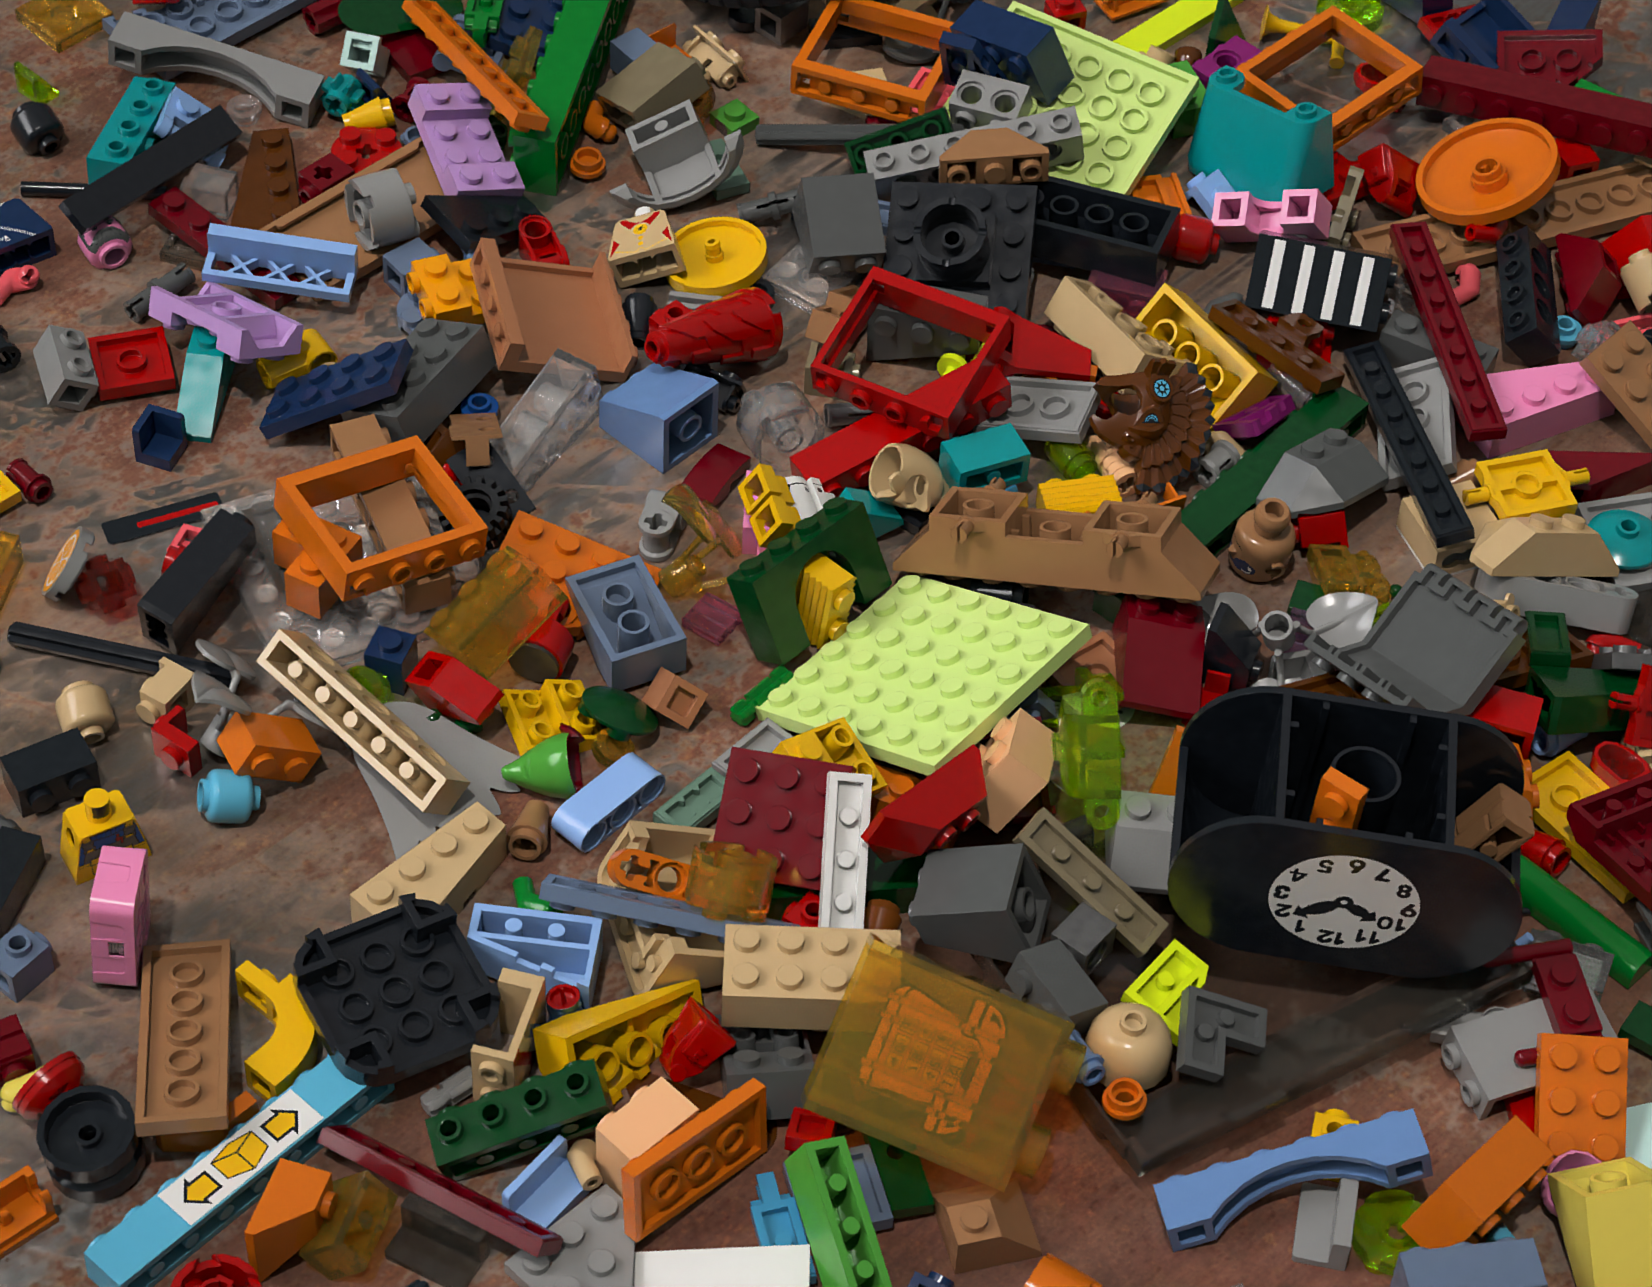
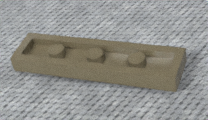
[1013,807,1169,958]

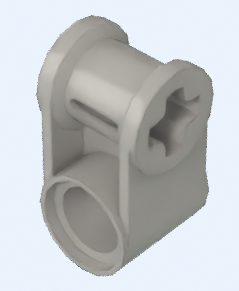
[638,489,690,562]

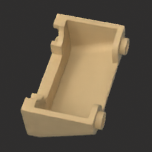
[597,820,725,995]

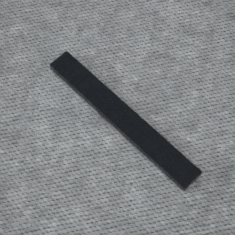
[1343,340,1475,548]

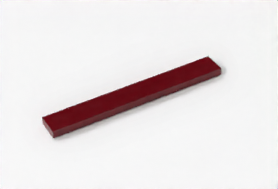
[1389,221,1508,442]

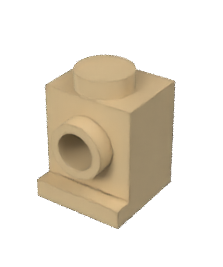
[136,656,196,724]

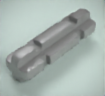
[420,1065,473,1117]

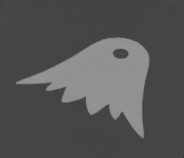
[352,701,520,860]

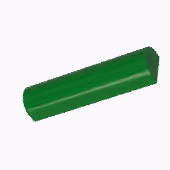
[1520,855,1652,989]

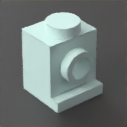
[340,30,390,77]

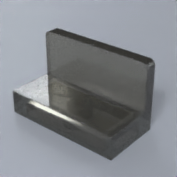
[385,1192,490,1287]

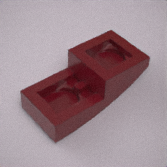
[677,443,751,509]

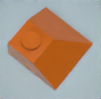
[244,1158,338,1283]

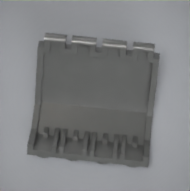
[1303,563,1528,716]

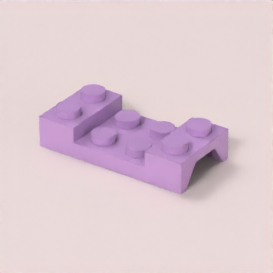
[408,83,525,196]
[148,282,304,364]

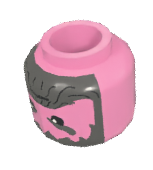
[77,217,132,269]

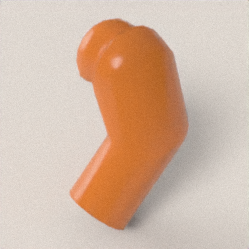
[583,100,617,143]

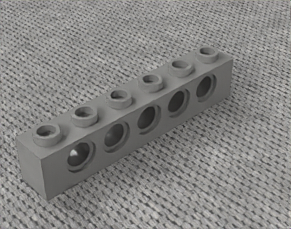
[863,106,1084,202]

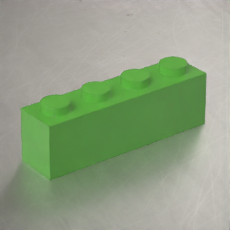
[784,1135,892,1287]

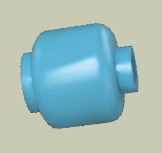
[197,769,261,824]

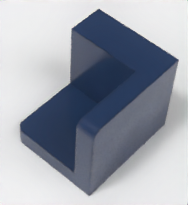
[132,404,188,472]

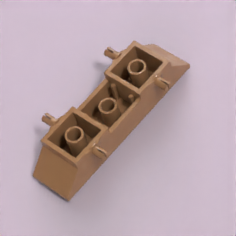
[893,477,1220,603]

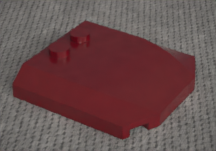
[1566,772,1652,911]

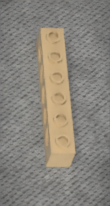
[256,628,471,815]

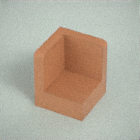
[642,667,709,729]

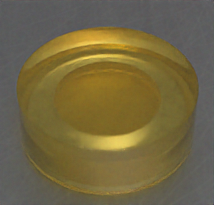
[591,728,635,768]

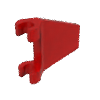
[991,306,1092,381]

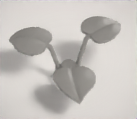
[1191,592,1379,687]
[191,638,350,758]

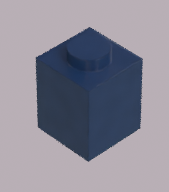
[364,625,418,696]

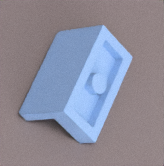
[502,1135,592,1229]

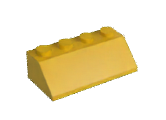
[1135,283,1278,431]

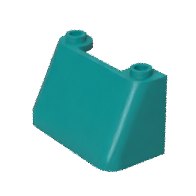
[1188,65,1334,202]

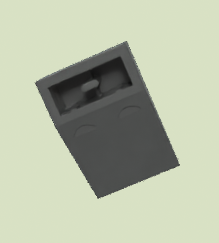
[715,1014,816,1120]

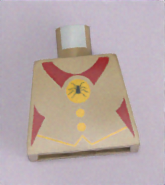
[608,206,686,288]

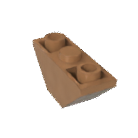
[939,128,1049,184]

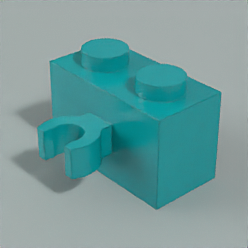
[938,423,1031,489]

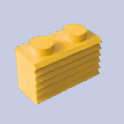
[1035,474,1122,514]
[796,552,857,649]

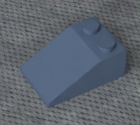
[565,555,687,690]

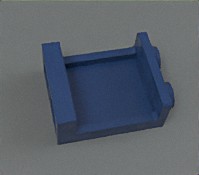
[1429,0,1535,69]

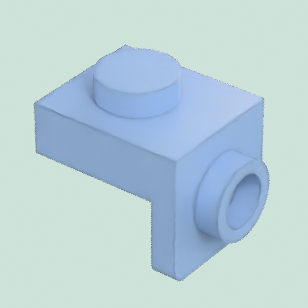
[1185,169,1235,220]

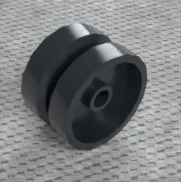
[36,1085,146,1203]

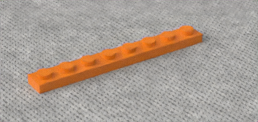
[401,0,549,132]

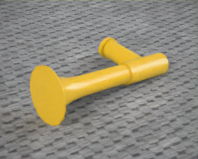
[1259,5,1345,69]

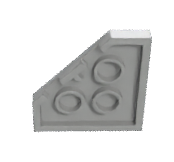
[504,1183,635,1287]

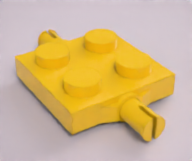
[1462,449,1590,520]

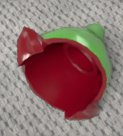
[501,723,585,800]

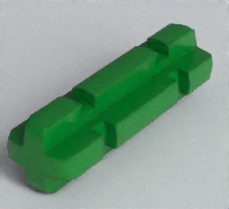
[730,665,794,726]

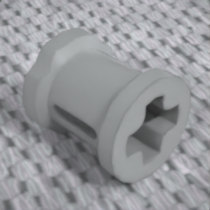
[1192,440,1240,488]

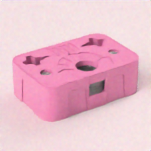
[89,846,150,987]

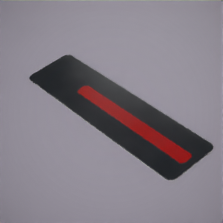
[101,492,225,545]

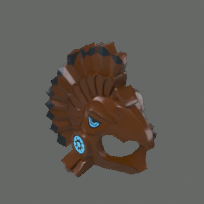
[1089,358,1215,496]

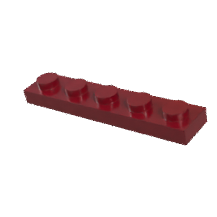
[148,186,301,311]

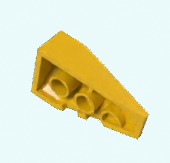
[532,979,703,1105]

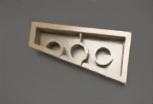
[349,801,507,923]

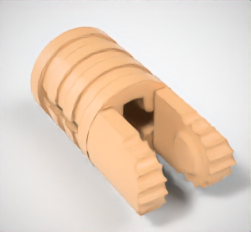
[1085,435,1137,498]

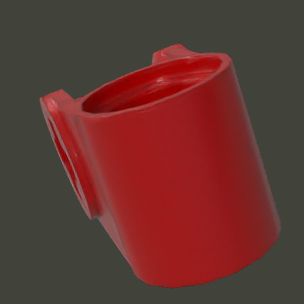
[519,215,570,265]

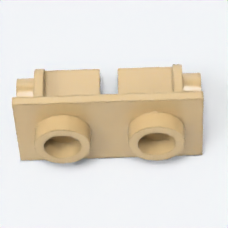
[682,25,749,88]

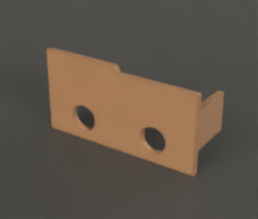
[448,412,503,467]

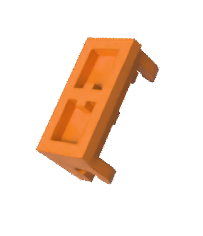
[0,1165,59,1260]

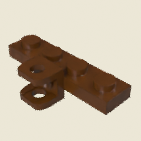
[1208,298,1345,395]

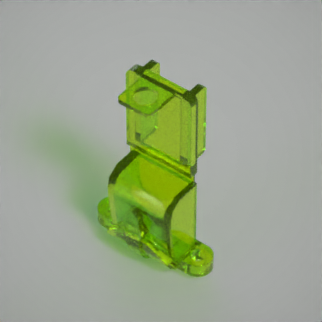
[1038,667,1125,830]

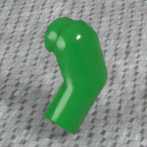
[512,876,563,913]

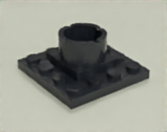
[883,182,1039,327]

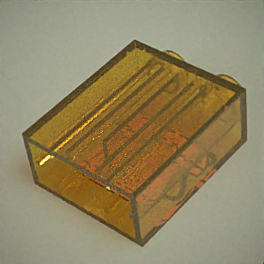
[800,933,1087,1192]

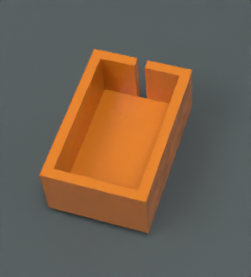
[1401,1115,1554,1249]

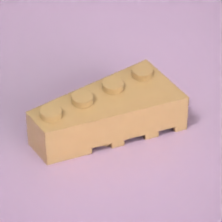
[1044,275,1192,395]

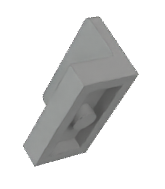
[1291,1178,1359,1271]

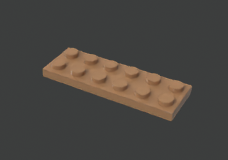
[135,939,232,1137]

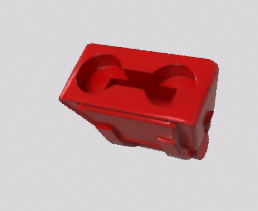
[1358,143,1420,218]
[659,997,736,1082]

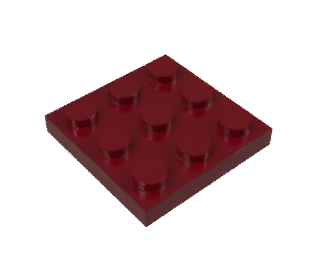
[707,747,857,892]

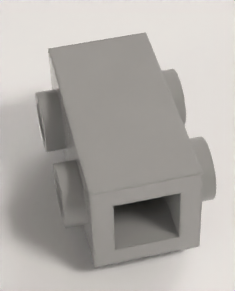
[33,324,99,411]

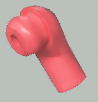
[1453,263,1481,306]
[0,265,40,306]

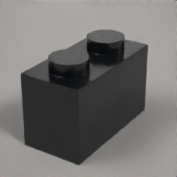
[0,728,101,818]

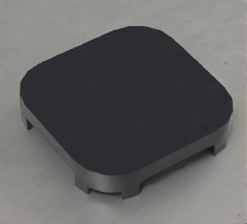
[293,893,500,1087]

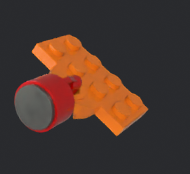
[488,510,664,682]

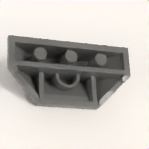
[1255,428,1389,519]

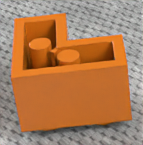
[272,518,363,620]

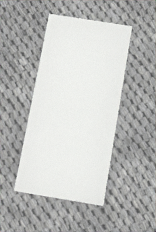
[633,1244,810,1287]

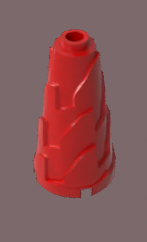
[644,287,783,367]

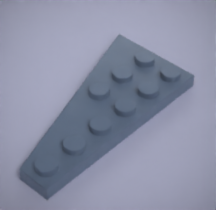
[102,0,317,81]

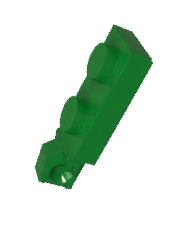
[464,0,505,48]

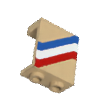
[471,967,546,1102]

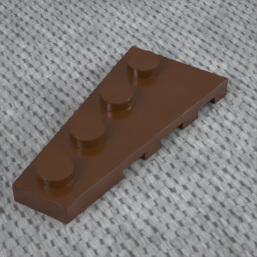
[230,128,299,230]

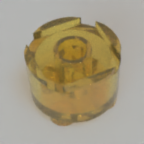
[685,841,779,923]

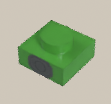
[710,99,759,136]

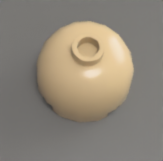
[1085,1002,1173,1090]

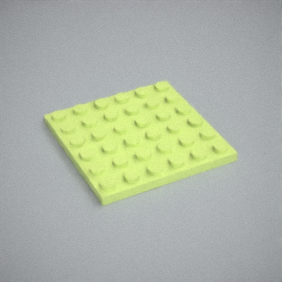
[943,0,1199,196]
[755,574,1092,776]

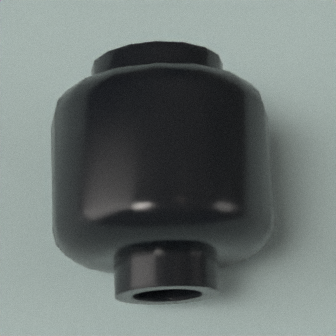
[10,101,65,155]

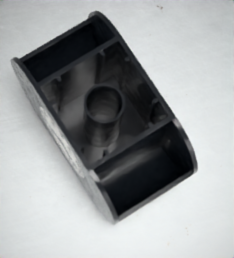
[1167,686,1524,978]

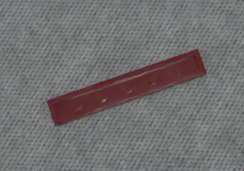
[317,1125,564,1257]

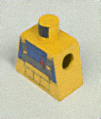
[60,788,152,885]

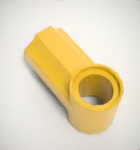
[256,329,338,389]

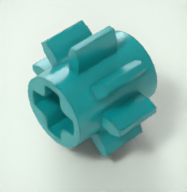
[320,72,365,117]

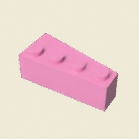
[1454,361,1615,459]

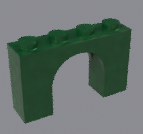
[726,497,892,666]

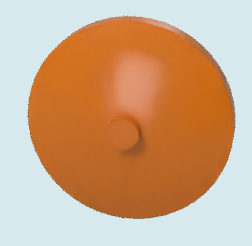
[1416,118,1561,226]

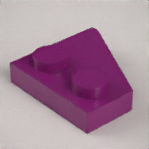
[1212,394,1296,442]

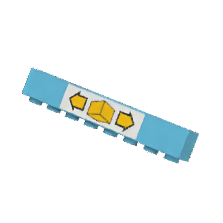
[83,1054,395,1287]

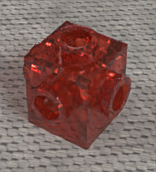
[74,553,137,614]

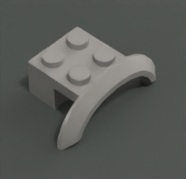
[610,99,744,211]

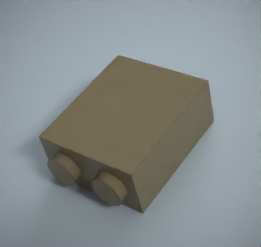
[595,42,710,129]

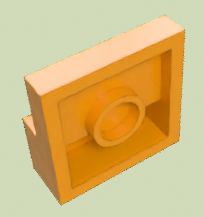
[406,253,485,324]

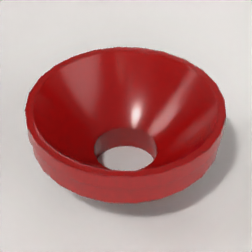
[12,1051,85,1120]

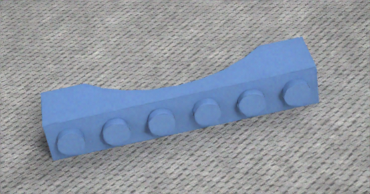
[1153,1108,1433,1252]

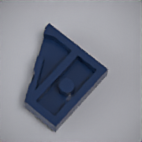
[939,31,1008,86]

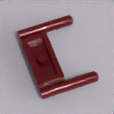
[1482,938,1605,1067]

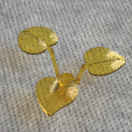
[658,483,742,598]

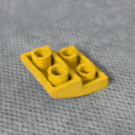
[499,679,606,756]

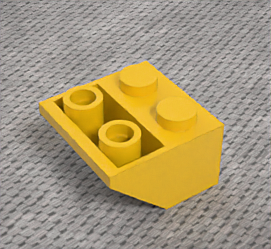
[772,717,888,798]

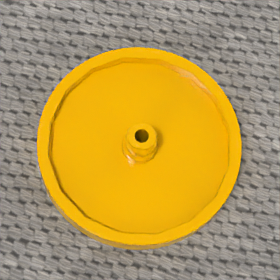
[665,217,768,297]

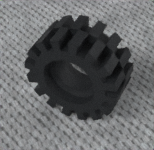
[437,476,513,550]

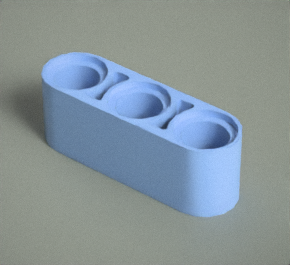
[551,752,666,853]

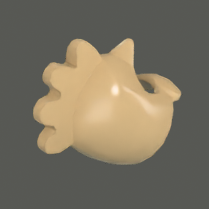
[869,443,950,512]

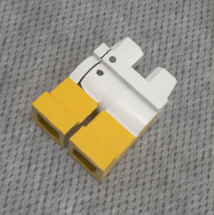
[737,463,835,548]

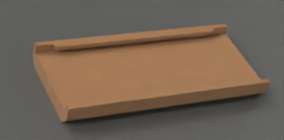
[259,136,444,302]

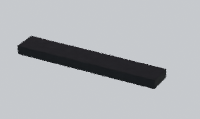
[59,105,243,235]

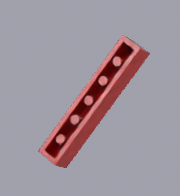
[789,359,1012,497]

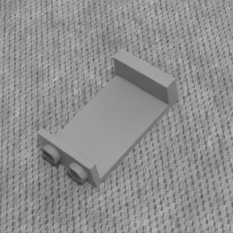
[1441,983,1618,1120]

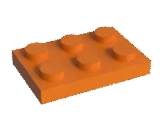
[1534,1033,1628,1167]

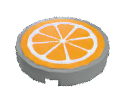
[42,526,95,602]

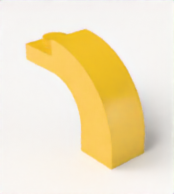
[235,959,318,1101]

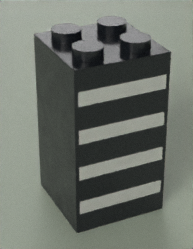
[1245,230,1399,332]

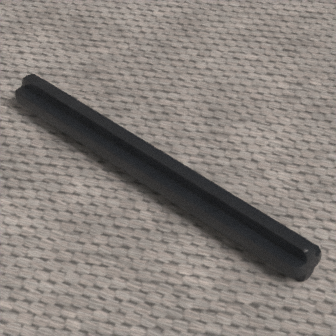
[7,621,240,688]

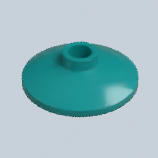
[1588,509,1652,570]

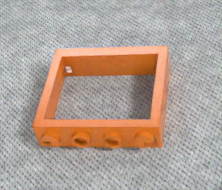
[790,0,954,123]
[1236,5,1424,152]
[274,435,489,602]

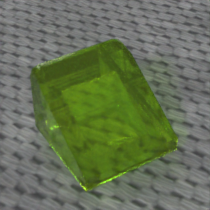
[14,61,60,104]

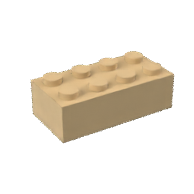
[721,924,901,1032]

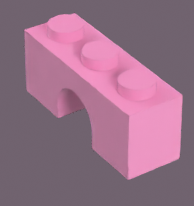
[1212,189,1332,243]

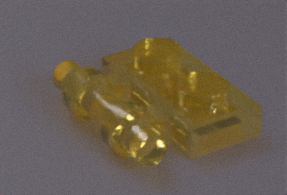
[1306,544,1391,604]

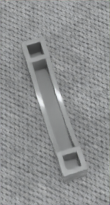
[108,11,324,129]

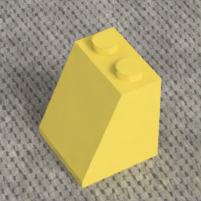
[1547,1157,1652,1287]

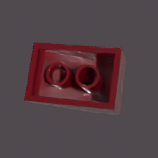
[1112,593,1205,719]

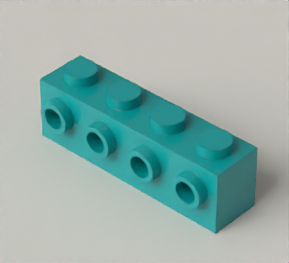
[86,76,176,184]

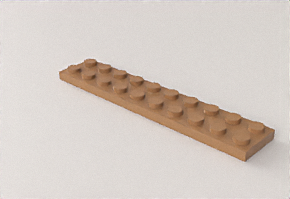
[1350,161,1652,289]

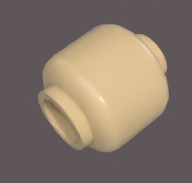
[55,680,115,745]

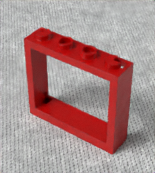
[810,265,1011,440]

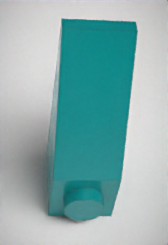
[177,326,235,443]

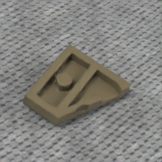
[1326,166,1364,246]

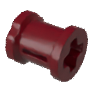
[391,76,431,123]

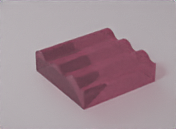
[682,592,742,646]

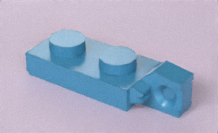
[750,1171,817,1285]

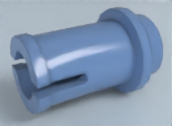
[1055,1030,1106,1086]

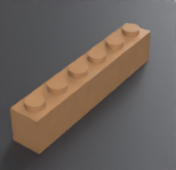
[329,414,456,615]

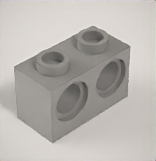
[948,69,1032,129]

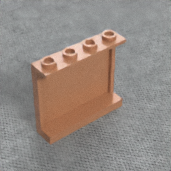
[469,237,638,383]

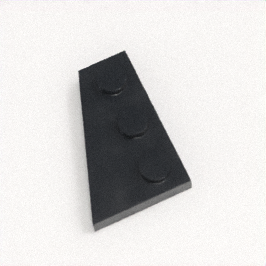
[421,195,546,254]

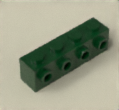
[425,1058,615,1181]

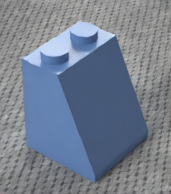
[599,363,719,474]

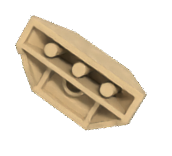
[1469,513,1620,577]

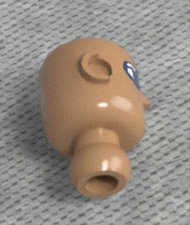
[1228,498,1296,583]

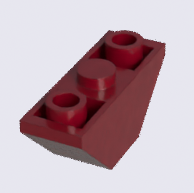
[1555,233,1622,332]

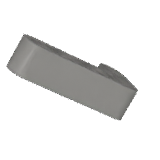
[1474,568,1639,635]

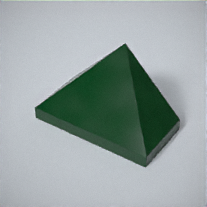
[1206,0,1247,56]

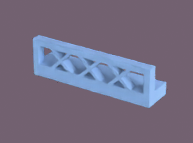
[201,223,358,303]

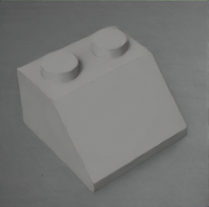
[1105,790,1175,895]

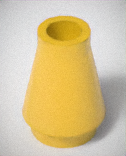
[341,96,396,129]

